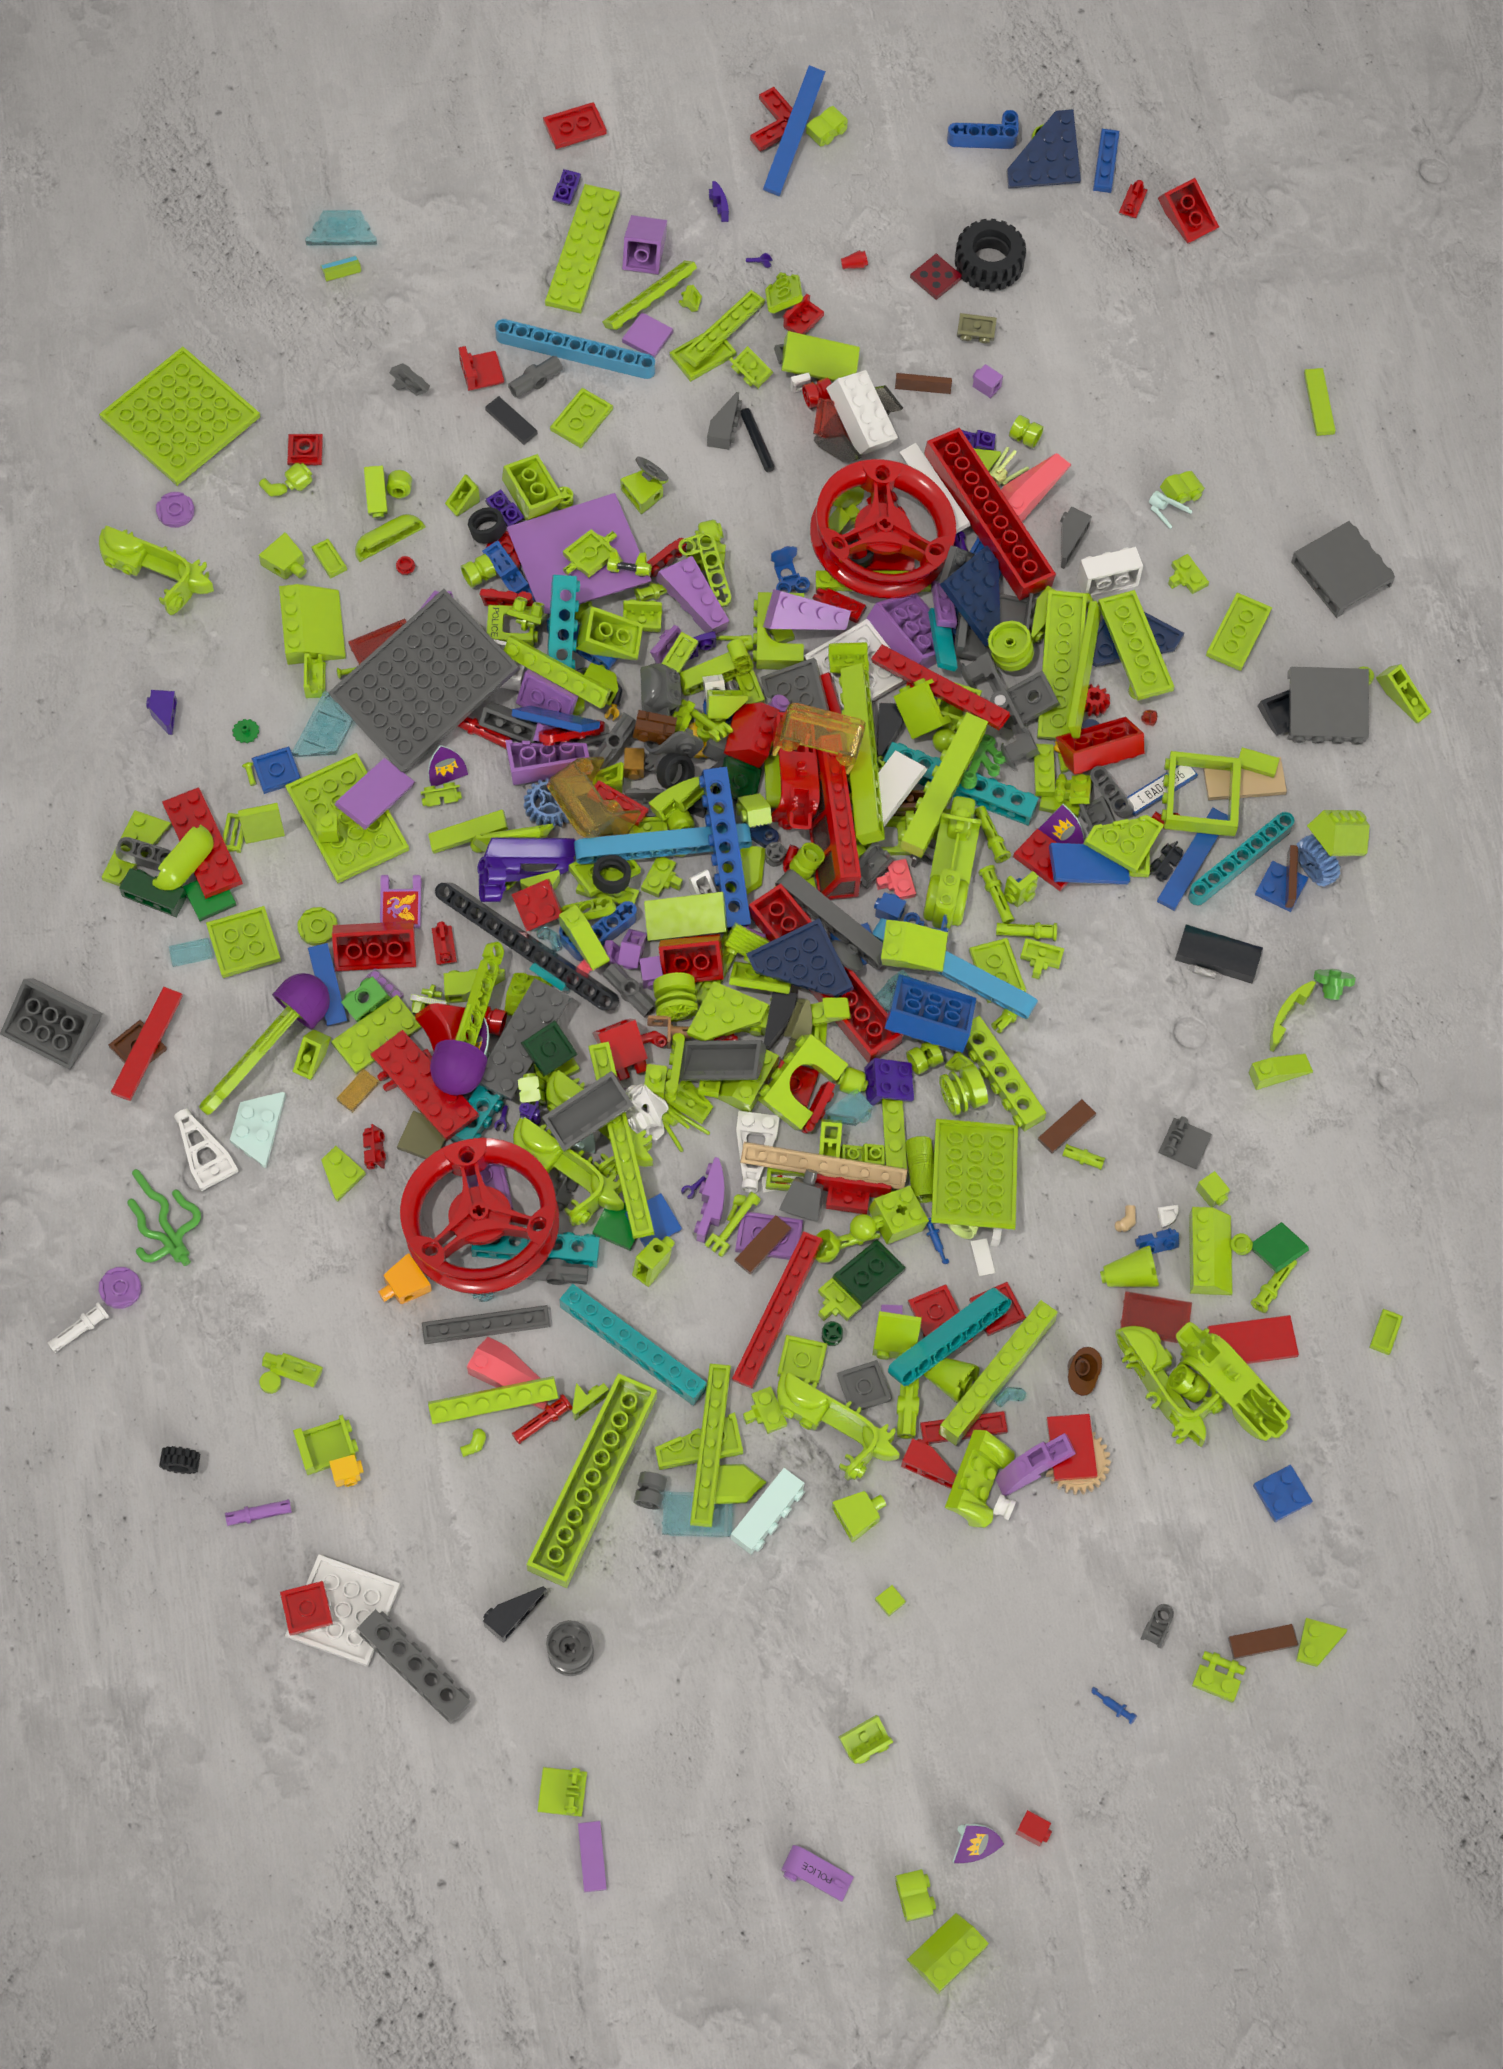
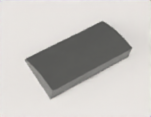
[679,1040,767,1081]
[542,1071,634,1152]

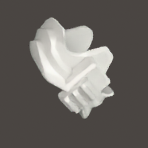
[625,1084,669,1140]

